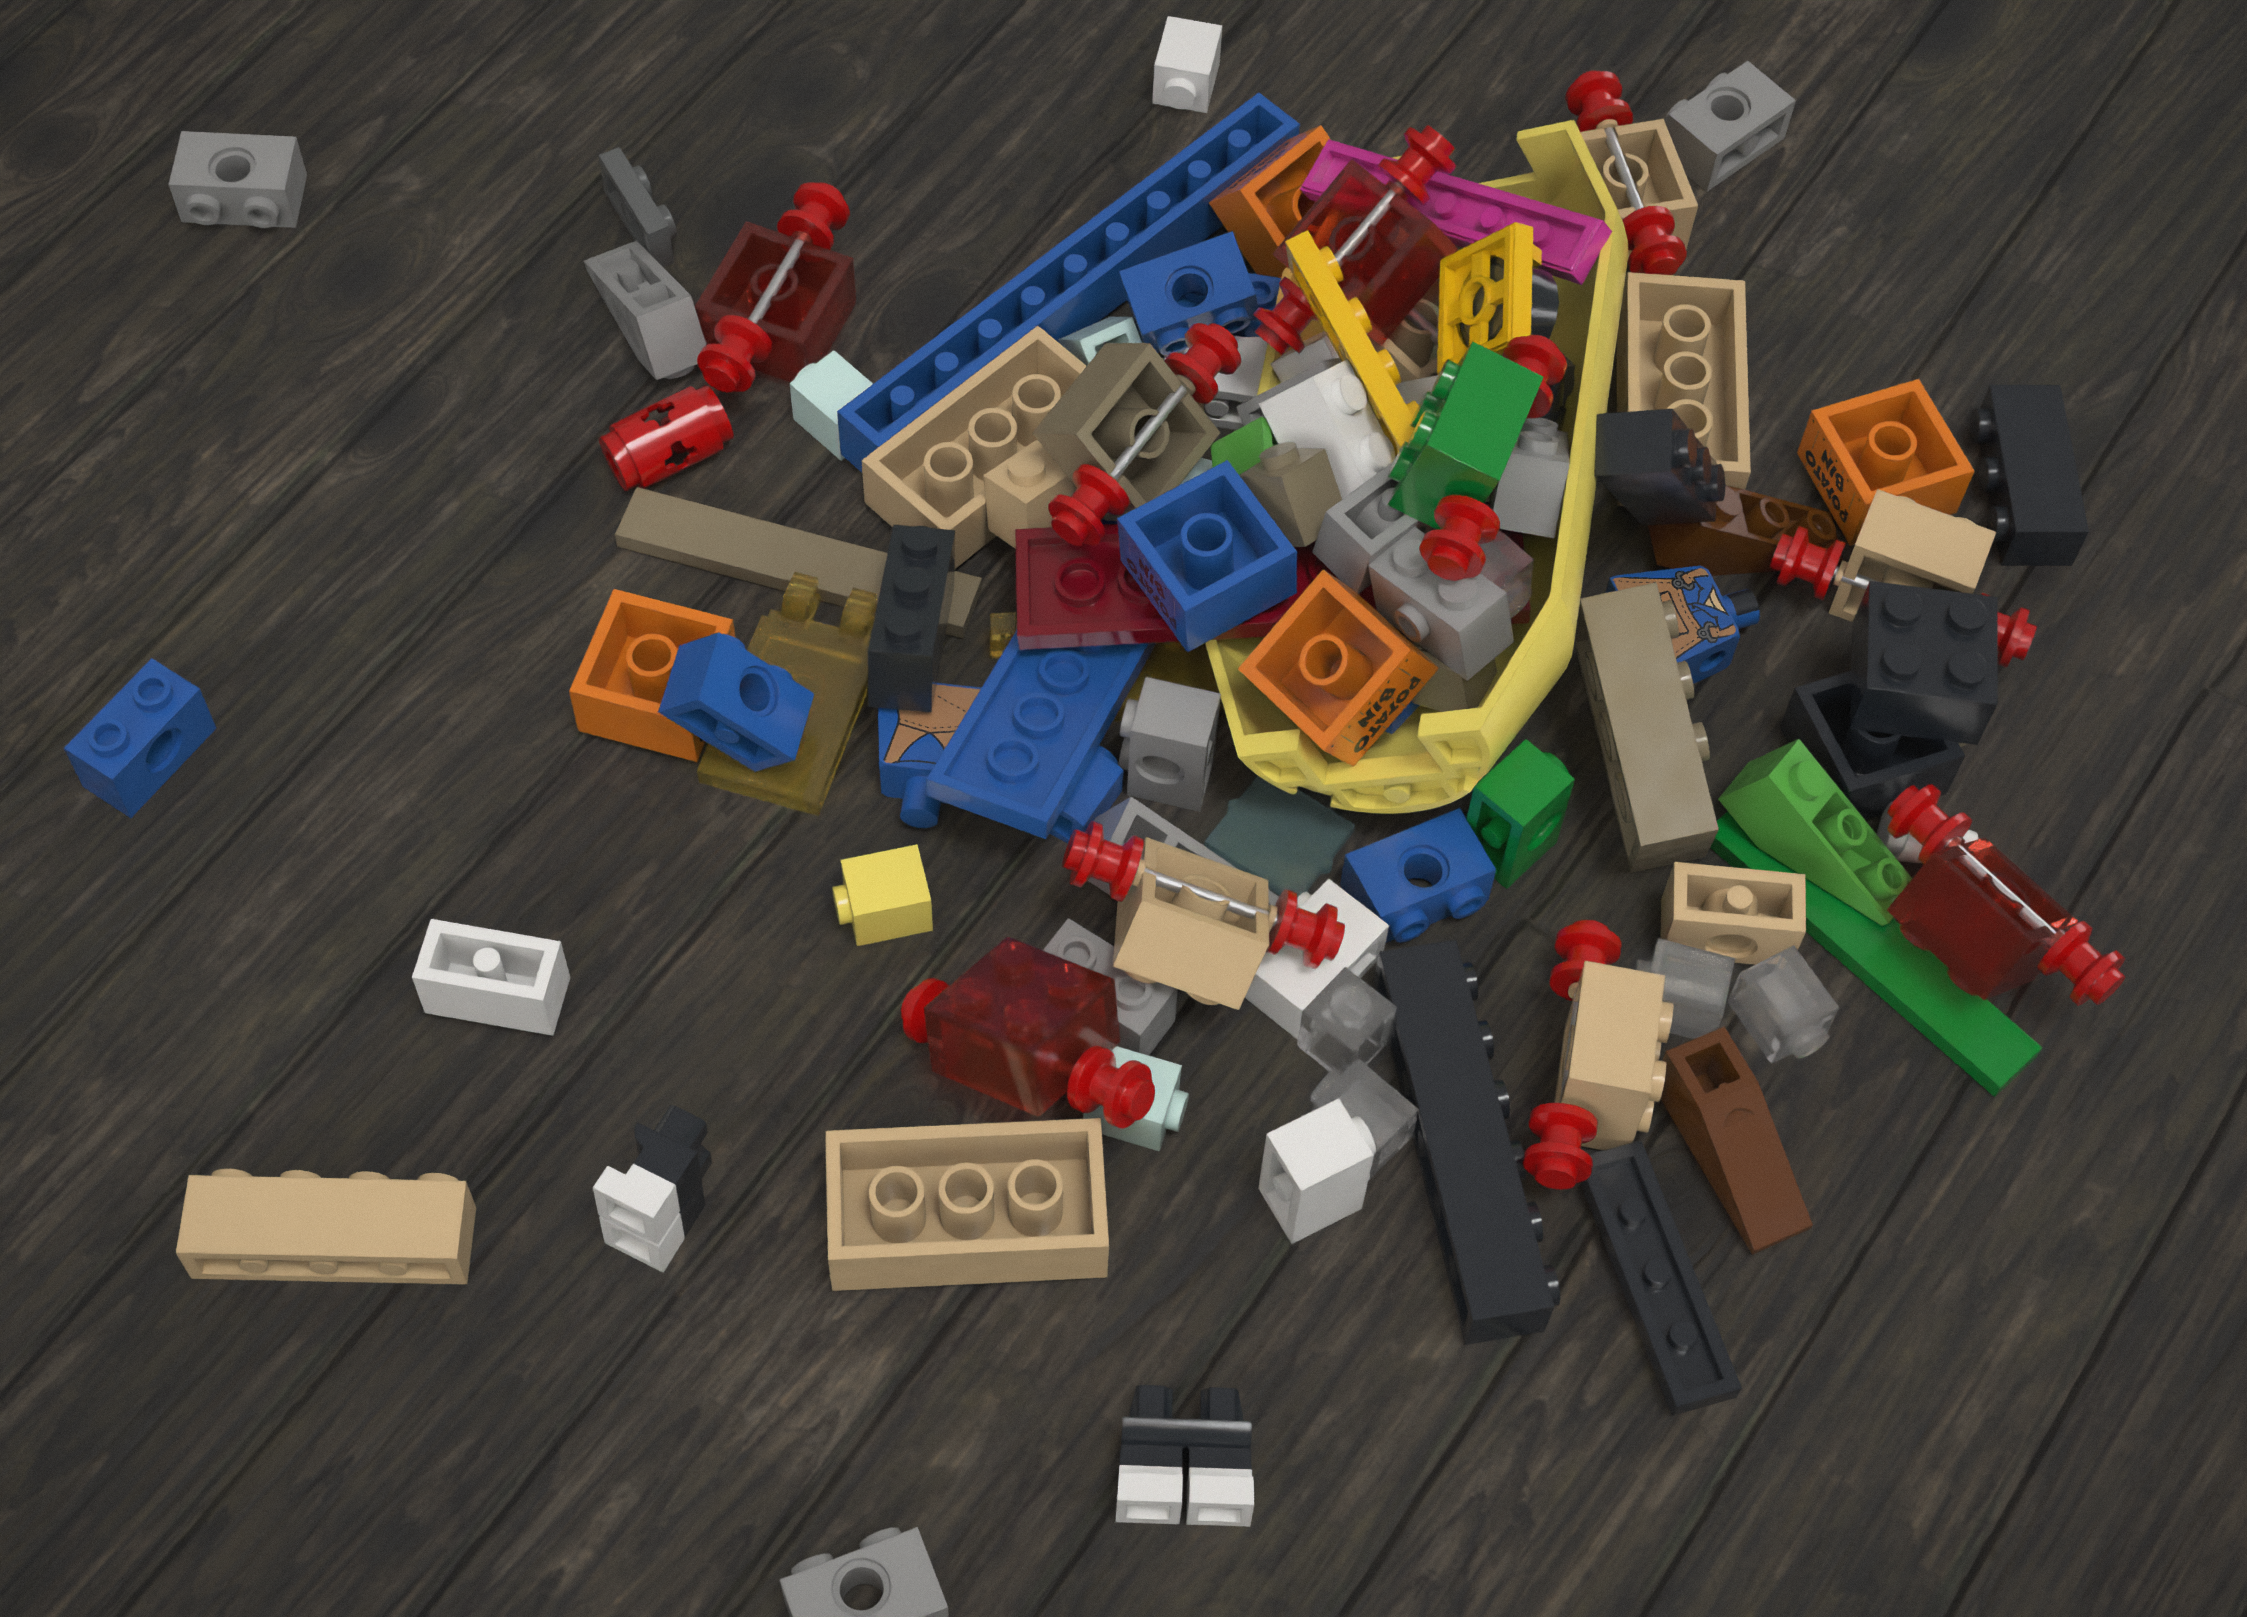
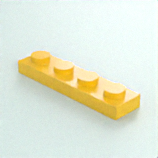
[1285,230,1419,457]

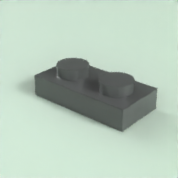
[598,147,677,268]

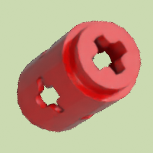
[599,385,734,491]

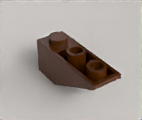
[1648,485,1843,576]
[1661,1026,1813,1255]

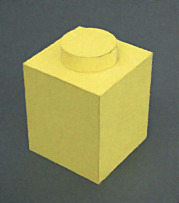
[832,845,933,946]

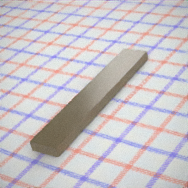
[615,487,982,639]

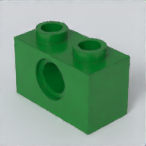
[1467,739,1575,889]

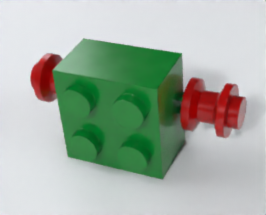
[1387,335,1567,581]

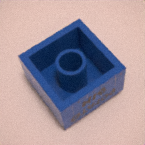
[1117,460,1297,652]

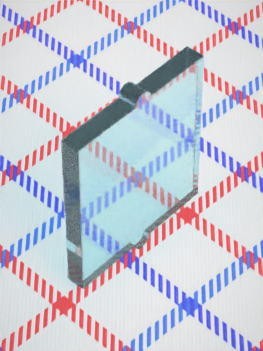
[1204,776,1355,897]

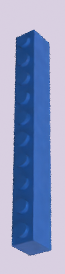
[837,93,1300,472]

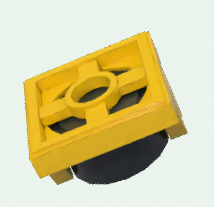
[1437,222,1559,375]

